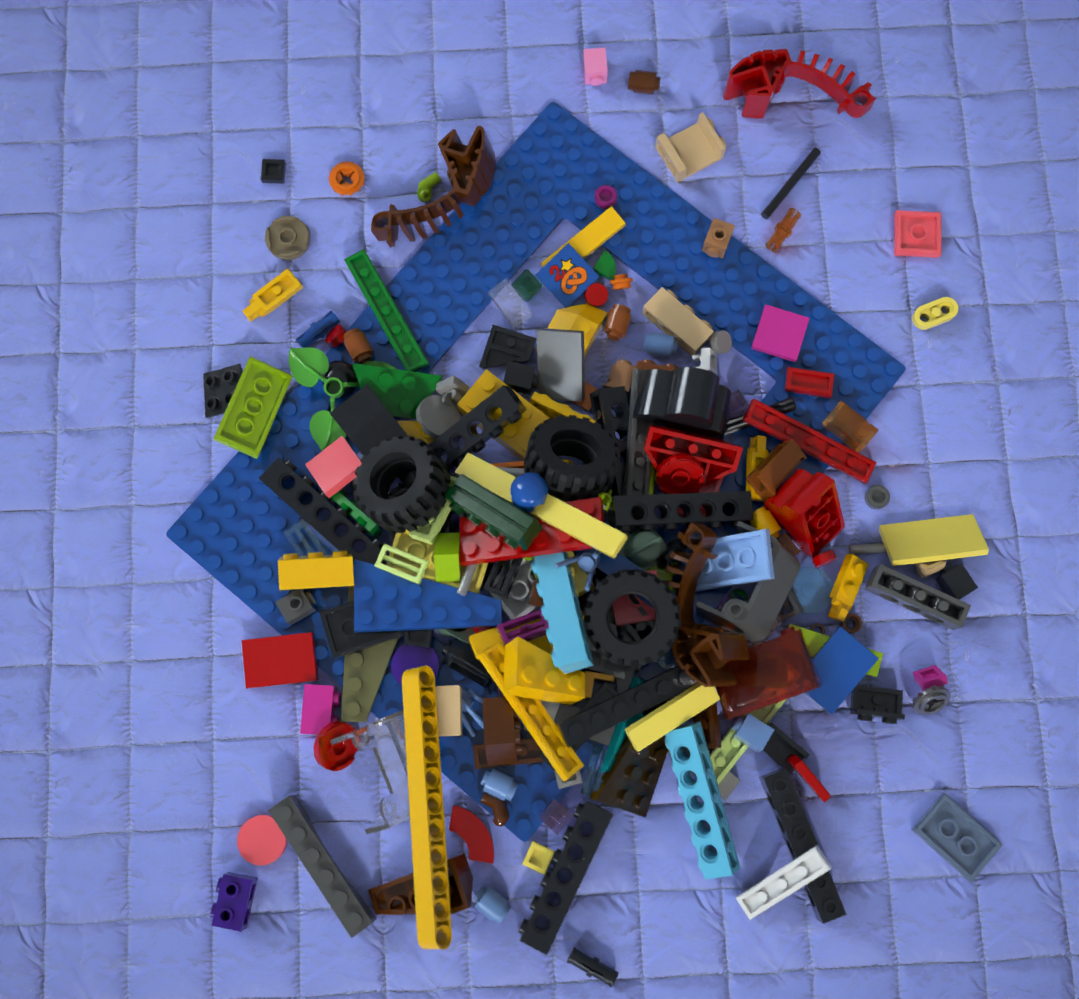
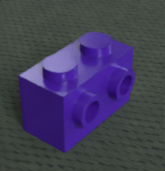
[210,872,258,932]

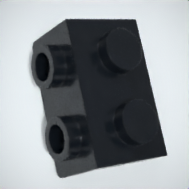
[850,685,905,724]

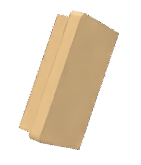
[435,685,462,737]

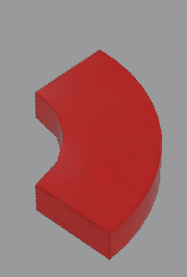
[449,805,494,864]

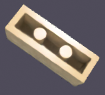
[642,287,714,357]

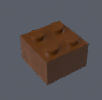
[483,697,522,765]

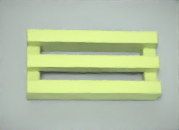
[374,544,430,585]

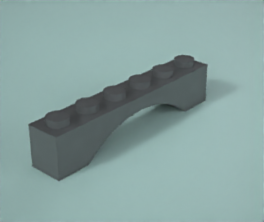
[268,795,376,939]

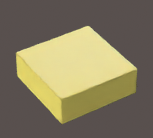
[522,841,555,875]

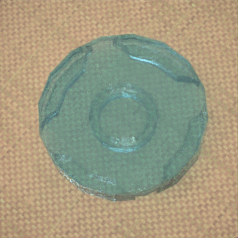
[787,567,834,614]

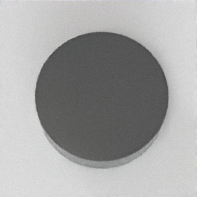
[864,485,890,510]

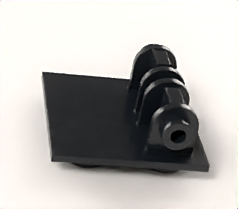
[203,364,243,418]

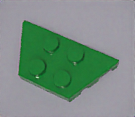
[352,363,442,419]

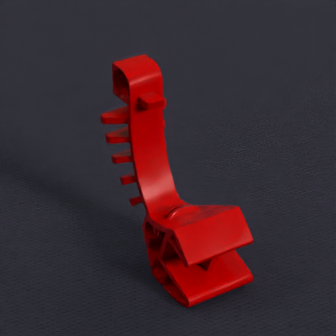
[723,49,876,118]

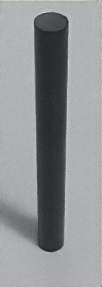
[761,148,821,219]

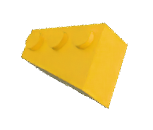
[278,551,354,590]
[503,637,585,705]

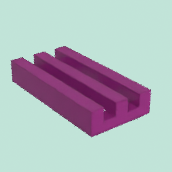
[497,610,549,646]

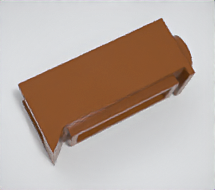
[746,439,807,499]

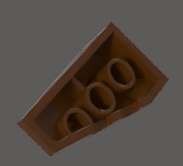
[368,853,473,915]

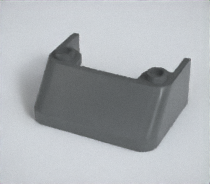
[696,521,800,643]

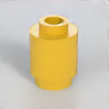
[749,506,781,538]

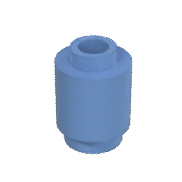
[643,332,678,359]
[481,768,519,801]
[473,886,511,923]

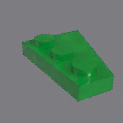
[330,489,382,539]

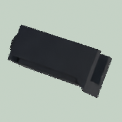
[441,638,496,694]

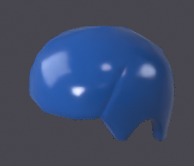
[510,472,548,512]

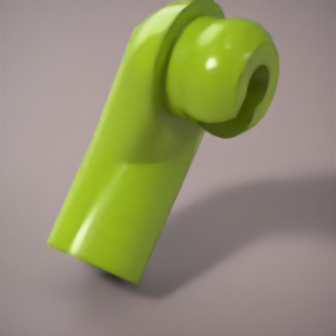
[417,172,441,203]

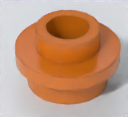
[610,274,633,290]

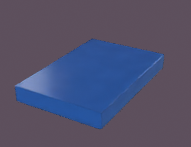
[793,626,879,715]

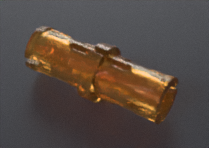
[765,208,801,253]

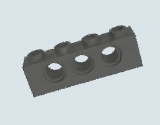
[864,564,971,630]

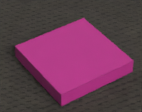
[751,304,809,362]

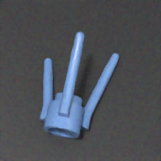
[554,549,601,591]
[461,686,484,737]

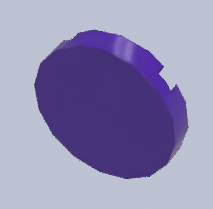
[391,644,440,686]

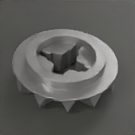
[912,685,951,715]

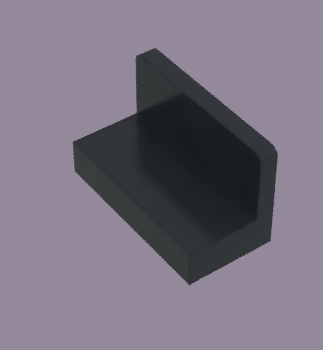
[762,722,810,774]

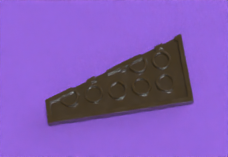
[589,668,681,818]

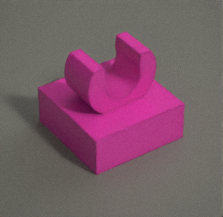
[913,665,948,692]

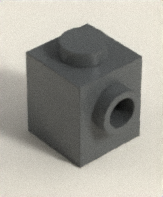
[276,589,317,625]

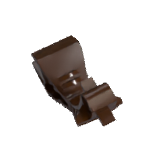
[371,126,496,247]
[664,522,749,687]

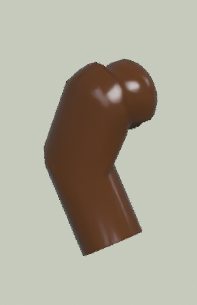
[480,792,509,827]

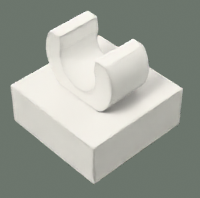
[692,347,717,375]

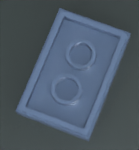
[911,793,1003,883]

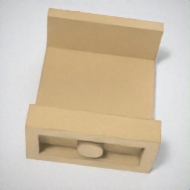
[655,112,726,183]

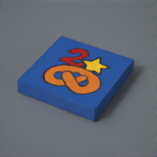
[535,243,599,308]

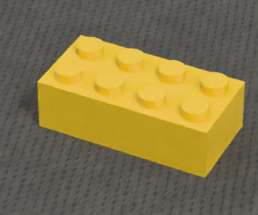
[457,369,549,461]

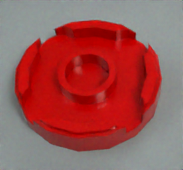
[656,454,705,494]
[313,721,360,771]

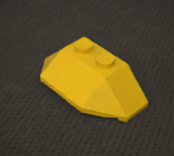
[536,303,608,359]

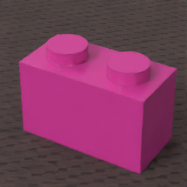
[300,684,341,735]

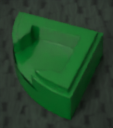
[593,250,616,281]

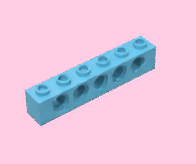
[665,722,740,880]

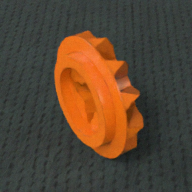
[329,162,364,197]

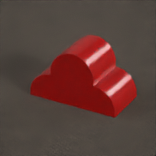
[764,468,845,558]

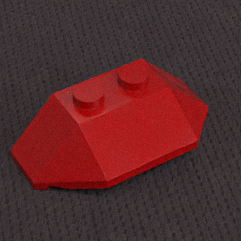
[643,426,743,486]

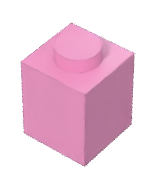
[583,48,608,86]

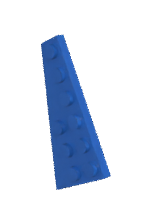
[354,559,502,633]

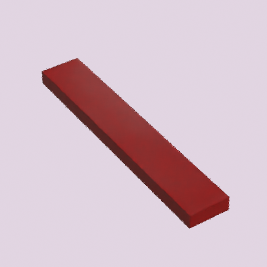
[742,399,877,484]

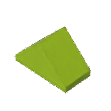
[434,533,461,582]

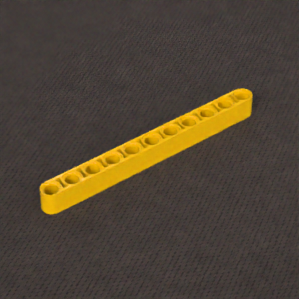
[402,666,452,950]

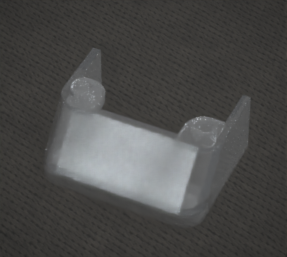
[330,711,410,835]

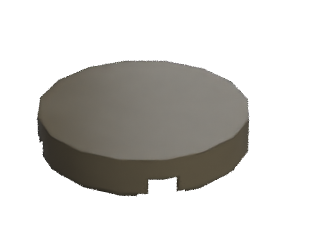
[265,216,311,260]

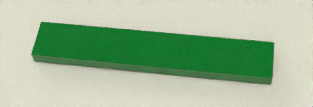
[344,249,429,372]

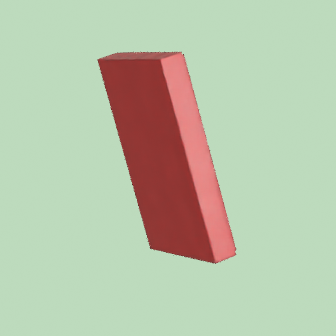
[241,632,319,689]

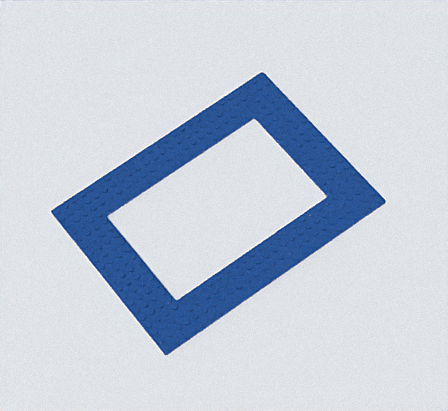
[166,102,906,842]

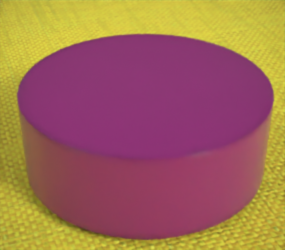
[594,185,617,209]

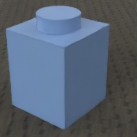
[732,713,774,752]

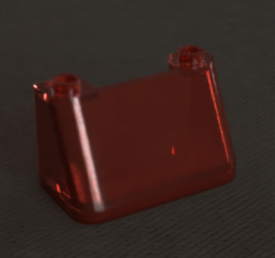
[716,626,823,720]

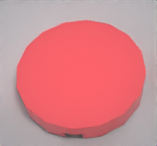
[237,815,287,865]

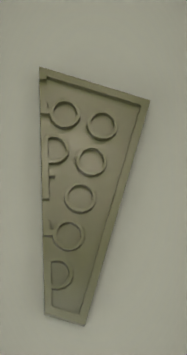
[341,586,399,722]

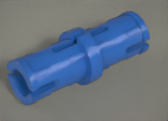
[296,311,340,348]

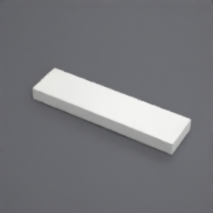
[736,845,832,920]

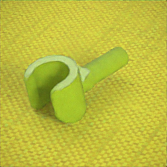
[598,489,612,511]

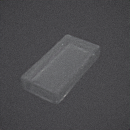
[487,279,533,330]

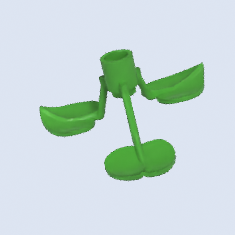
[289,347,396,451]

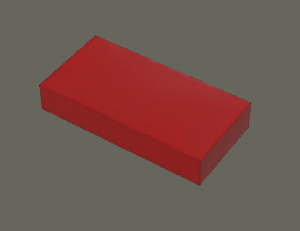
[784,367,834,398]
[786,754,831,803]

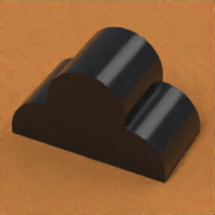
[632,367,732,440]

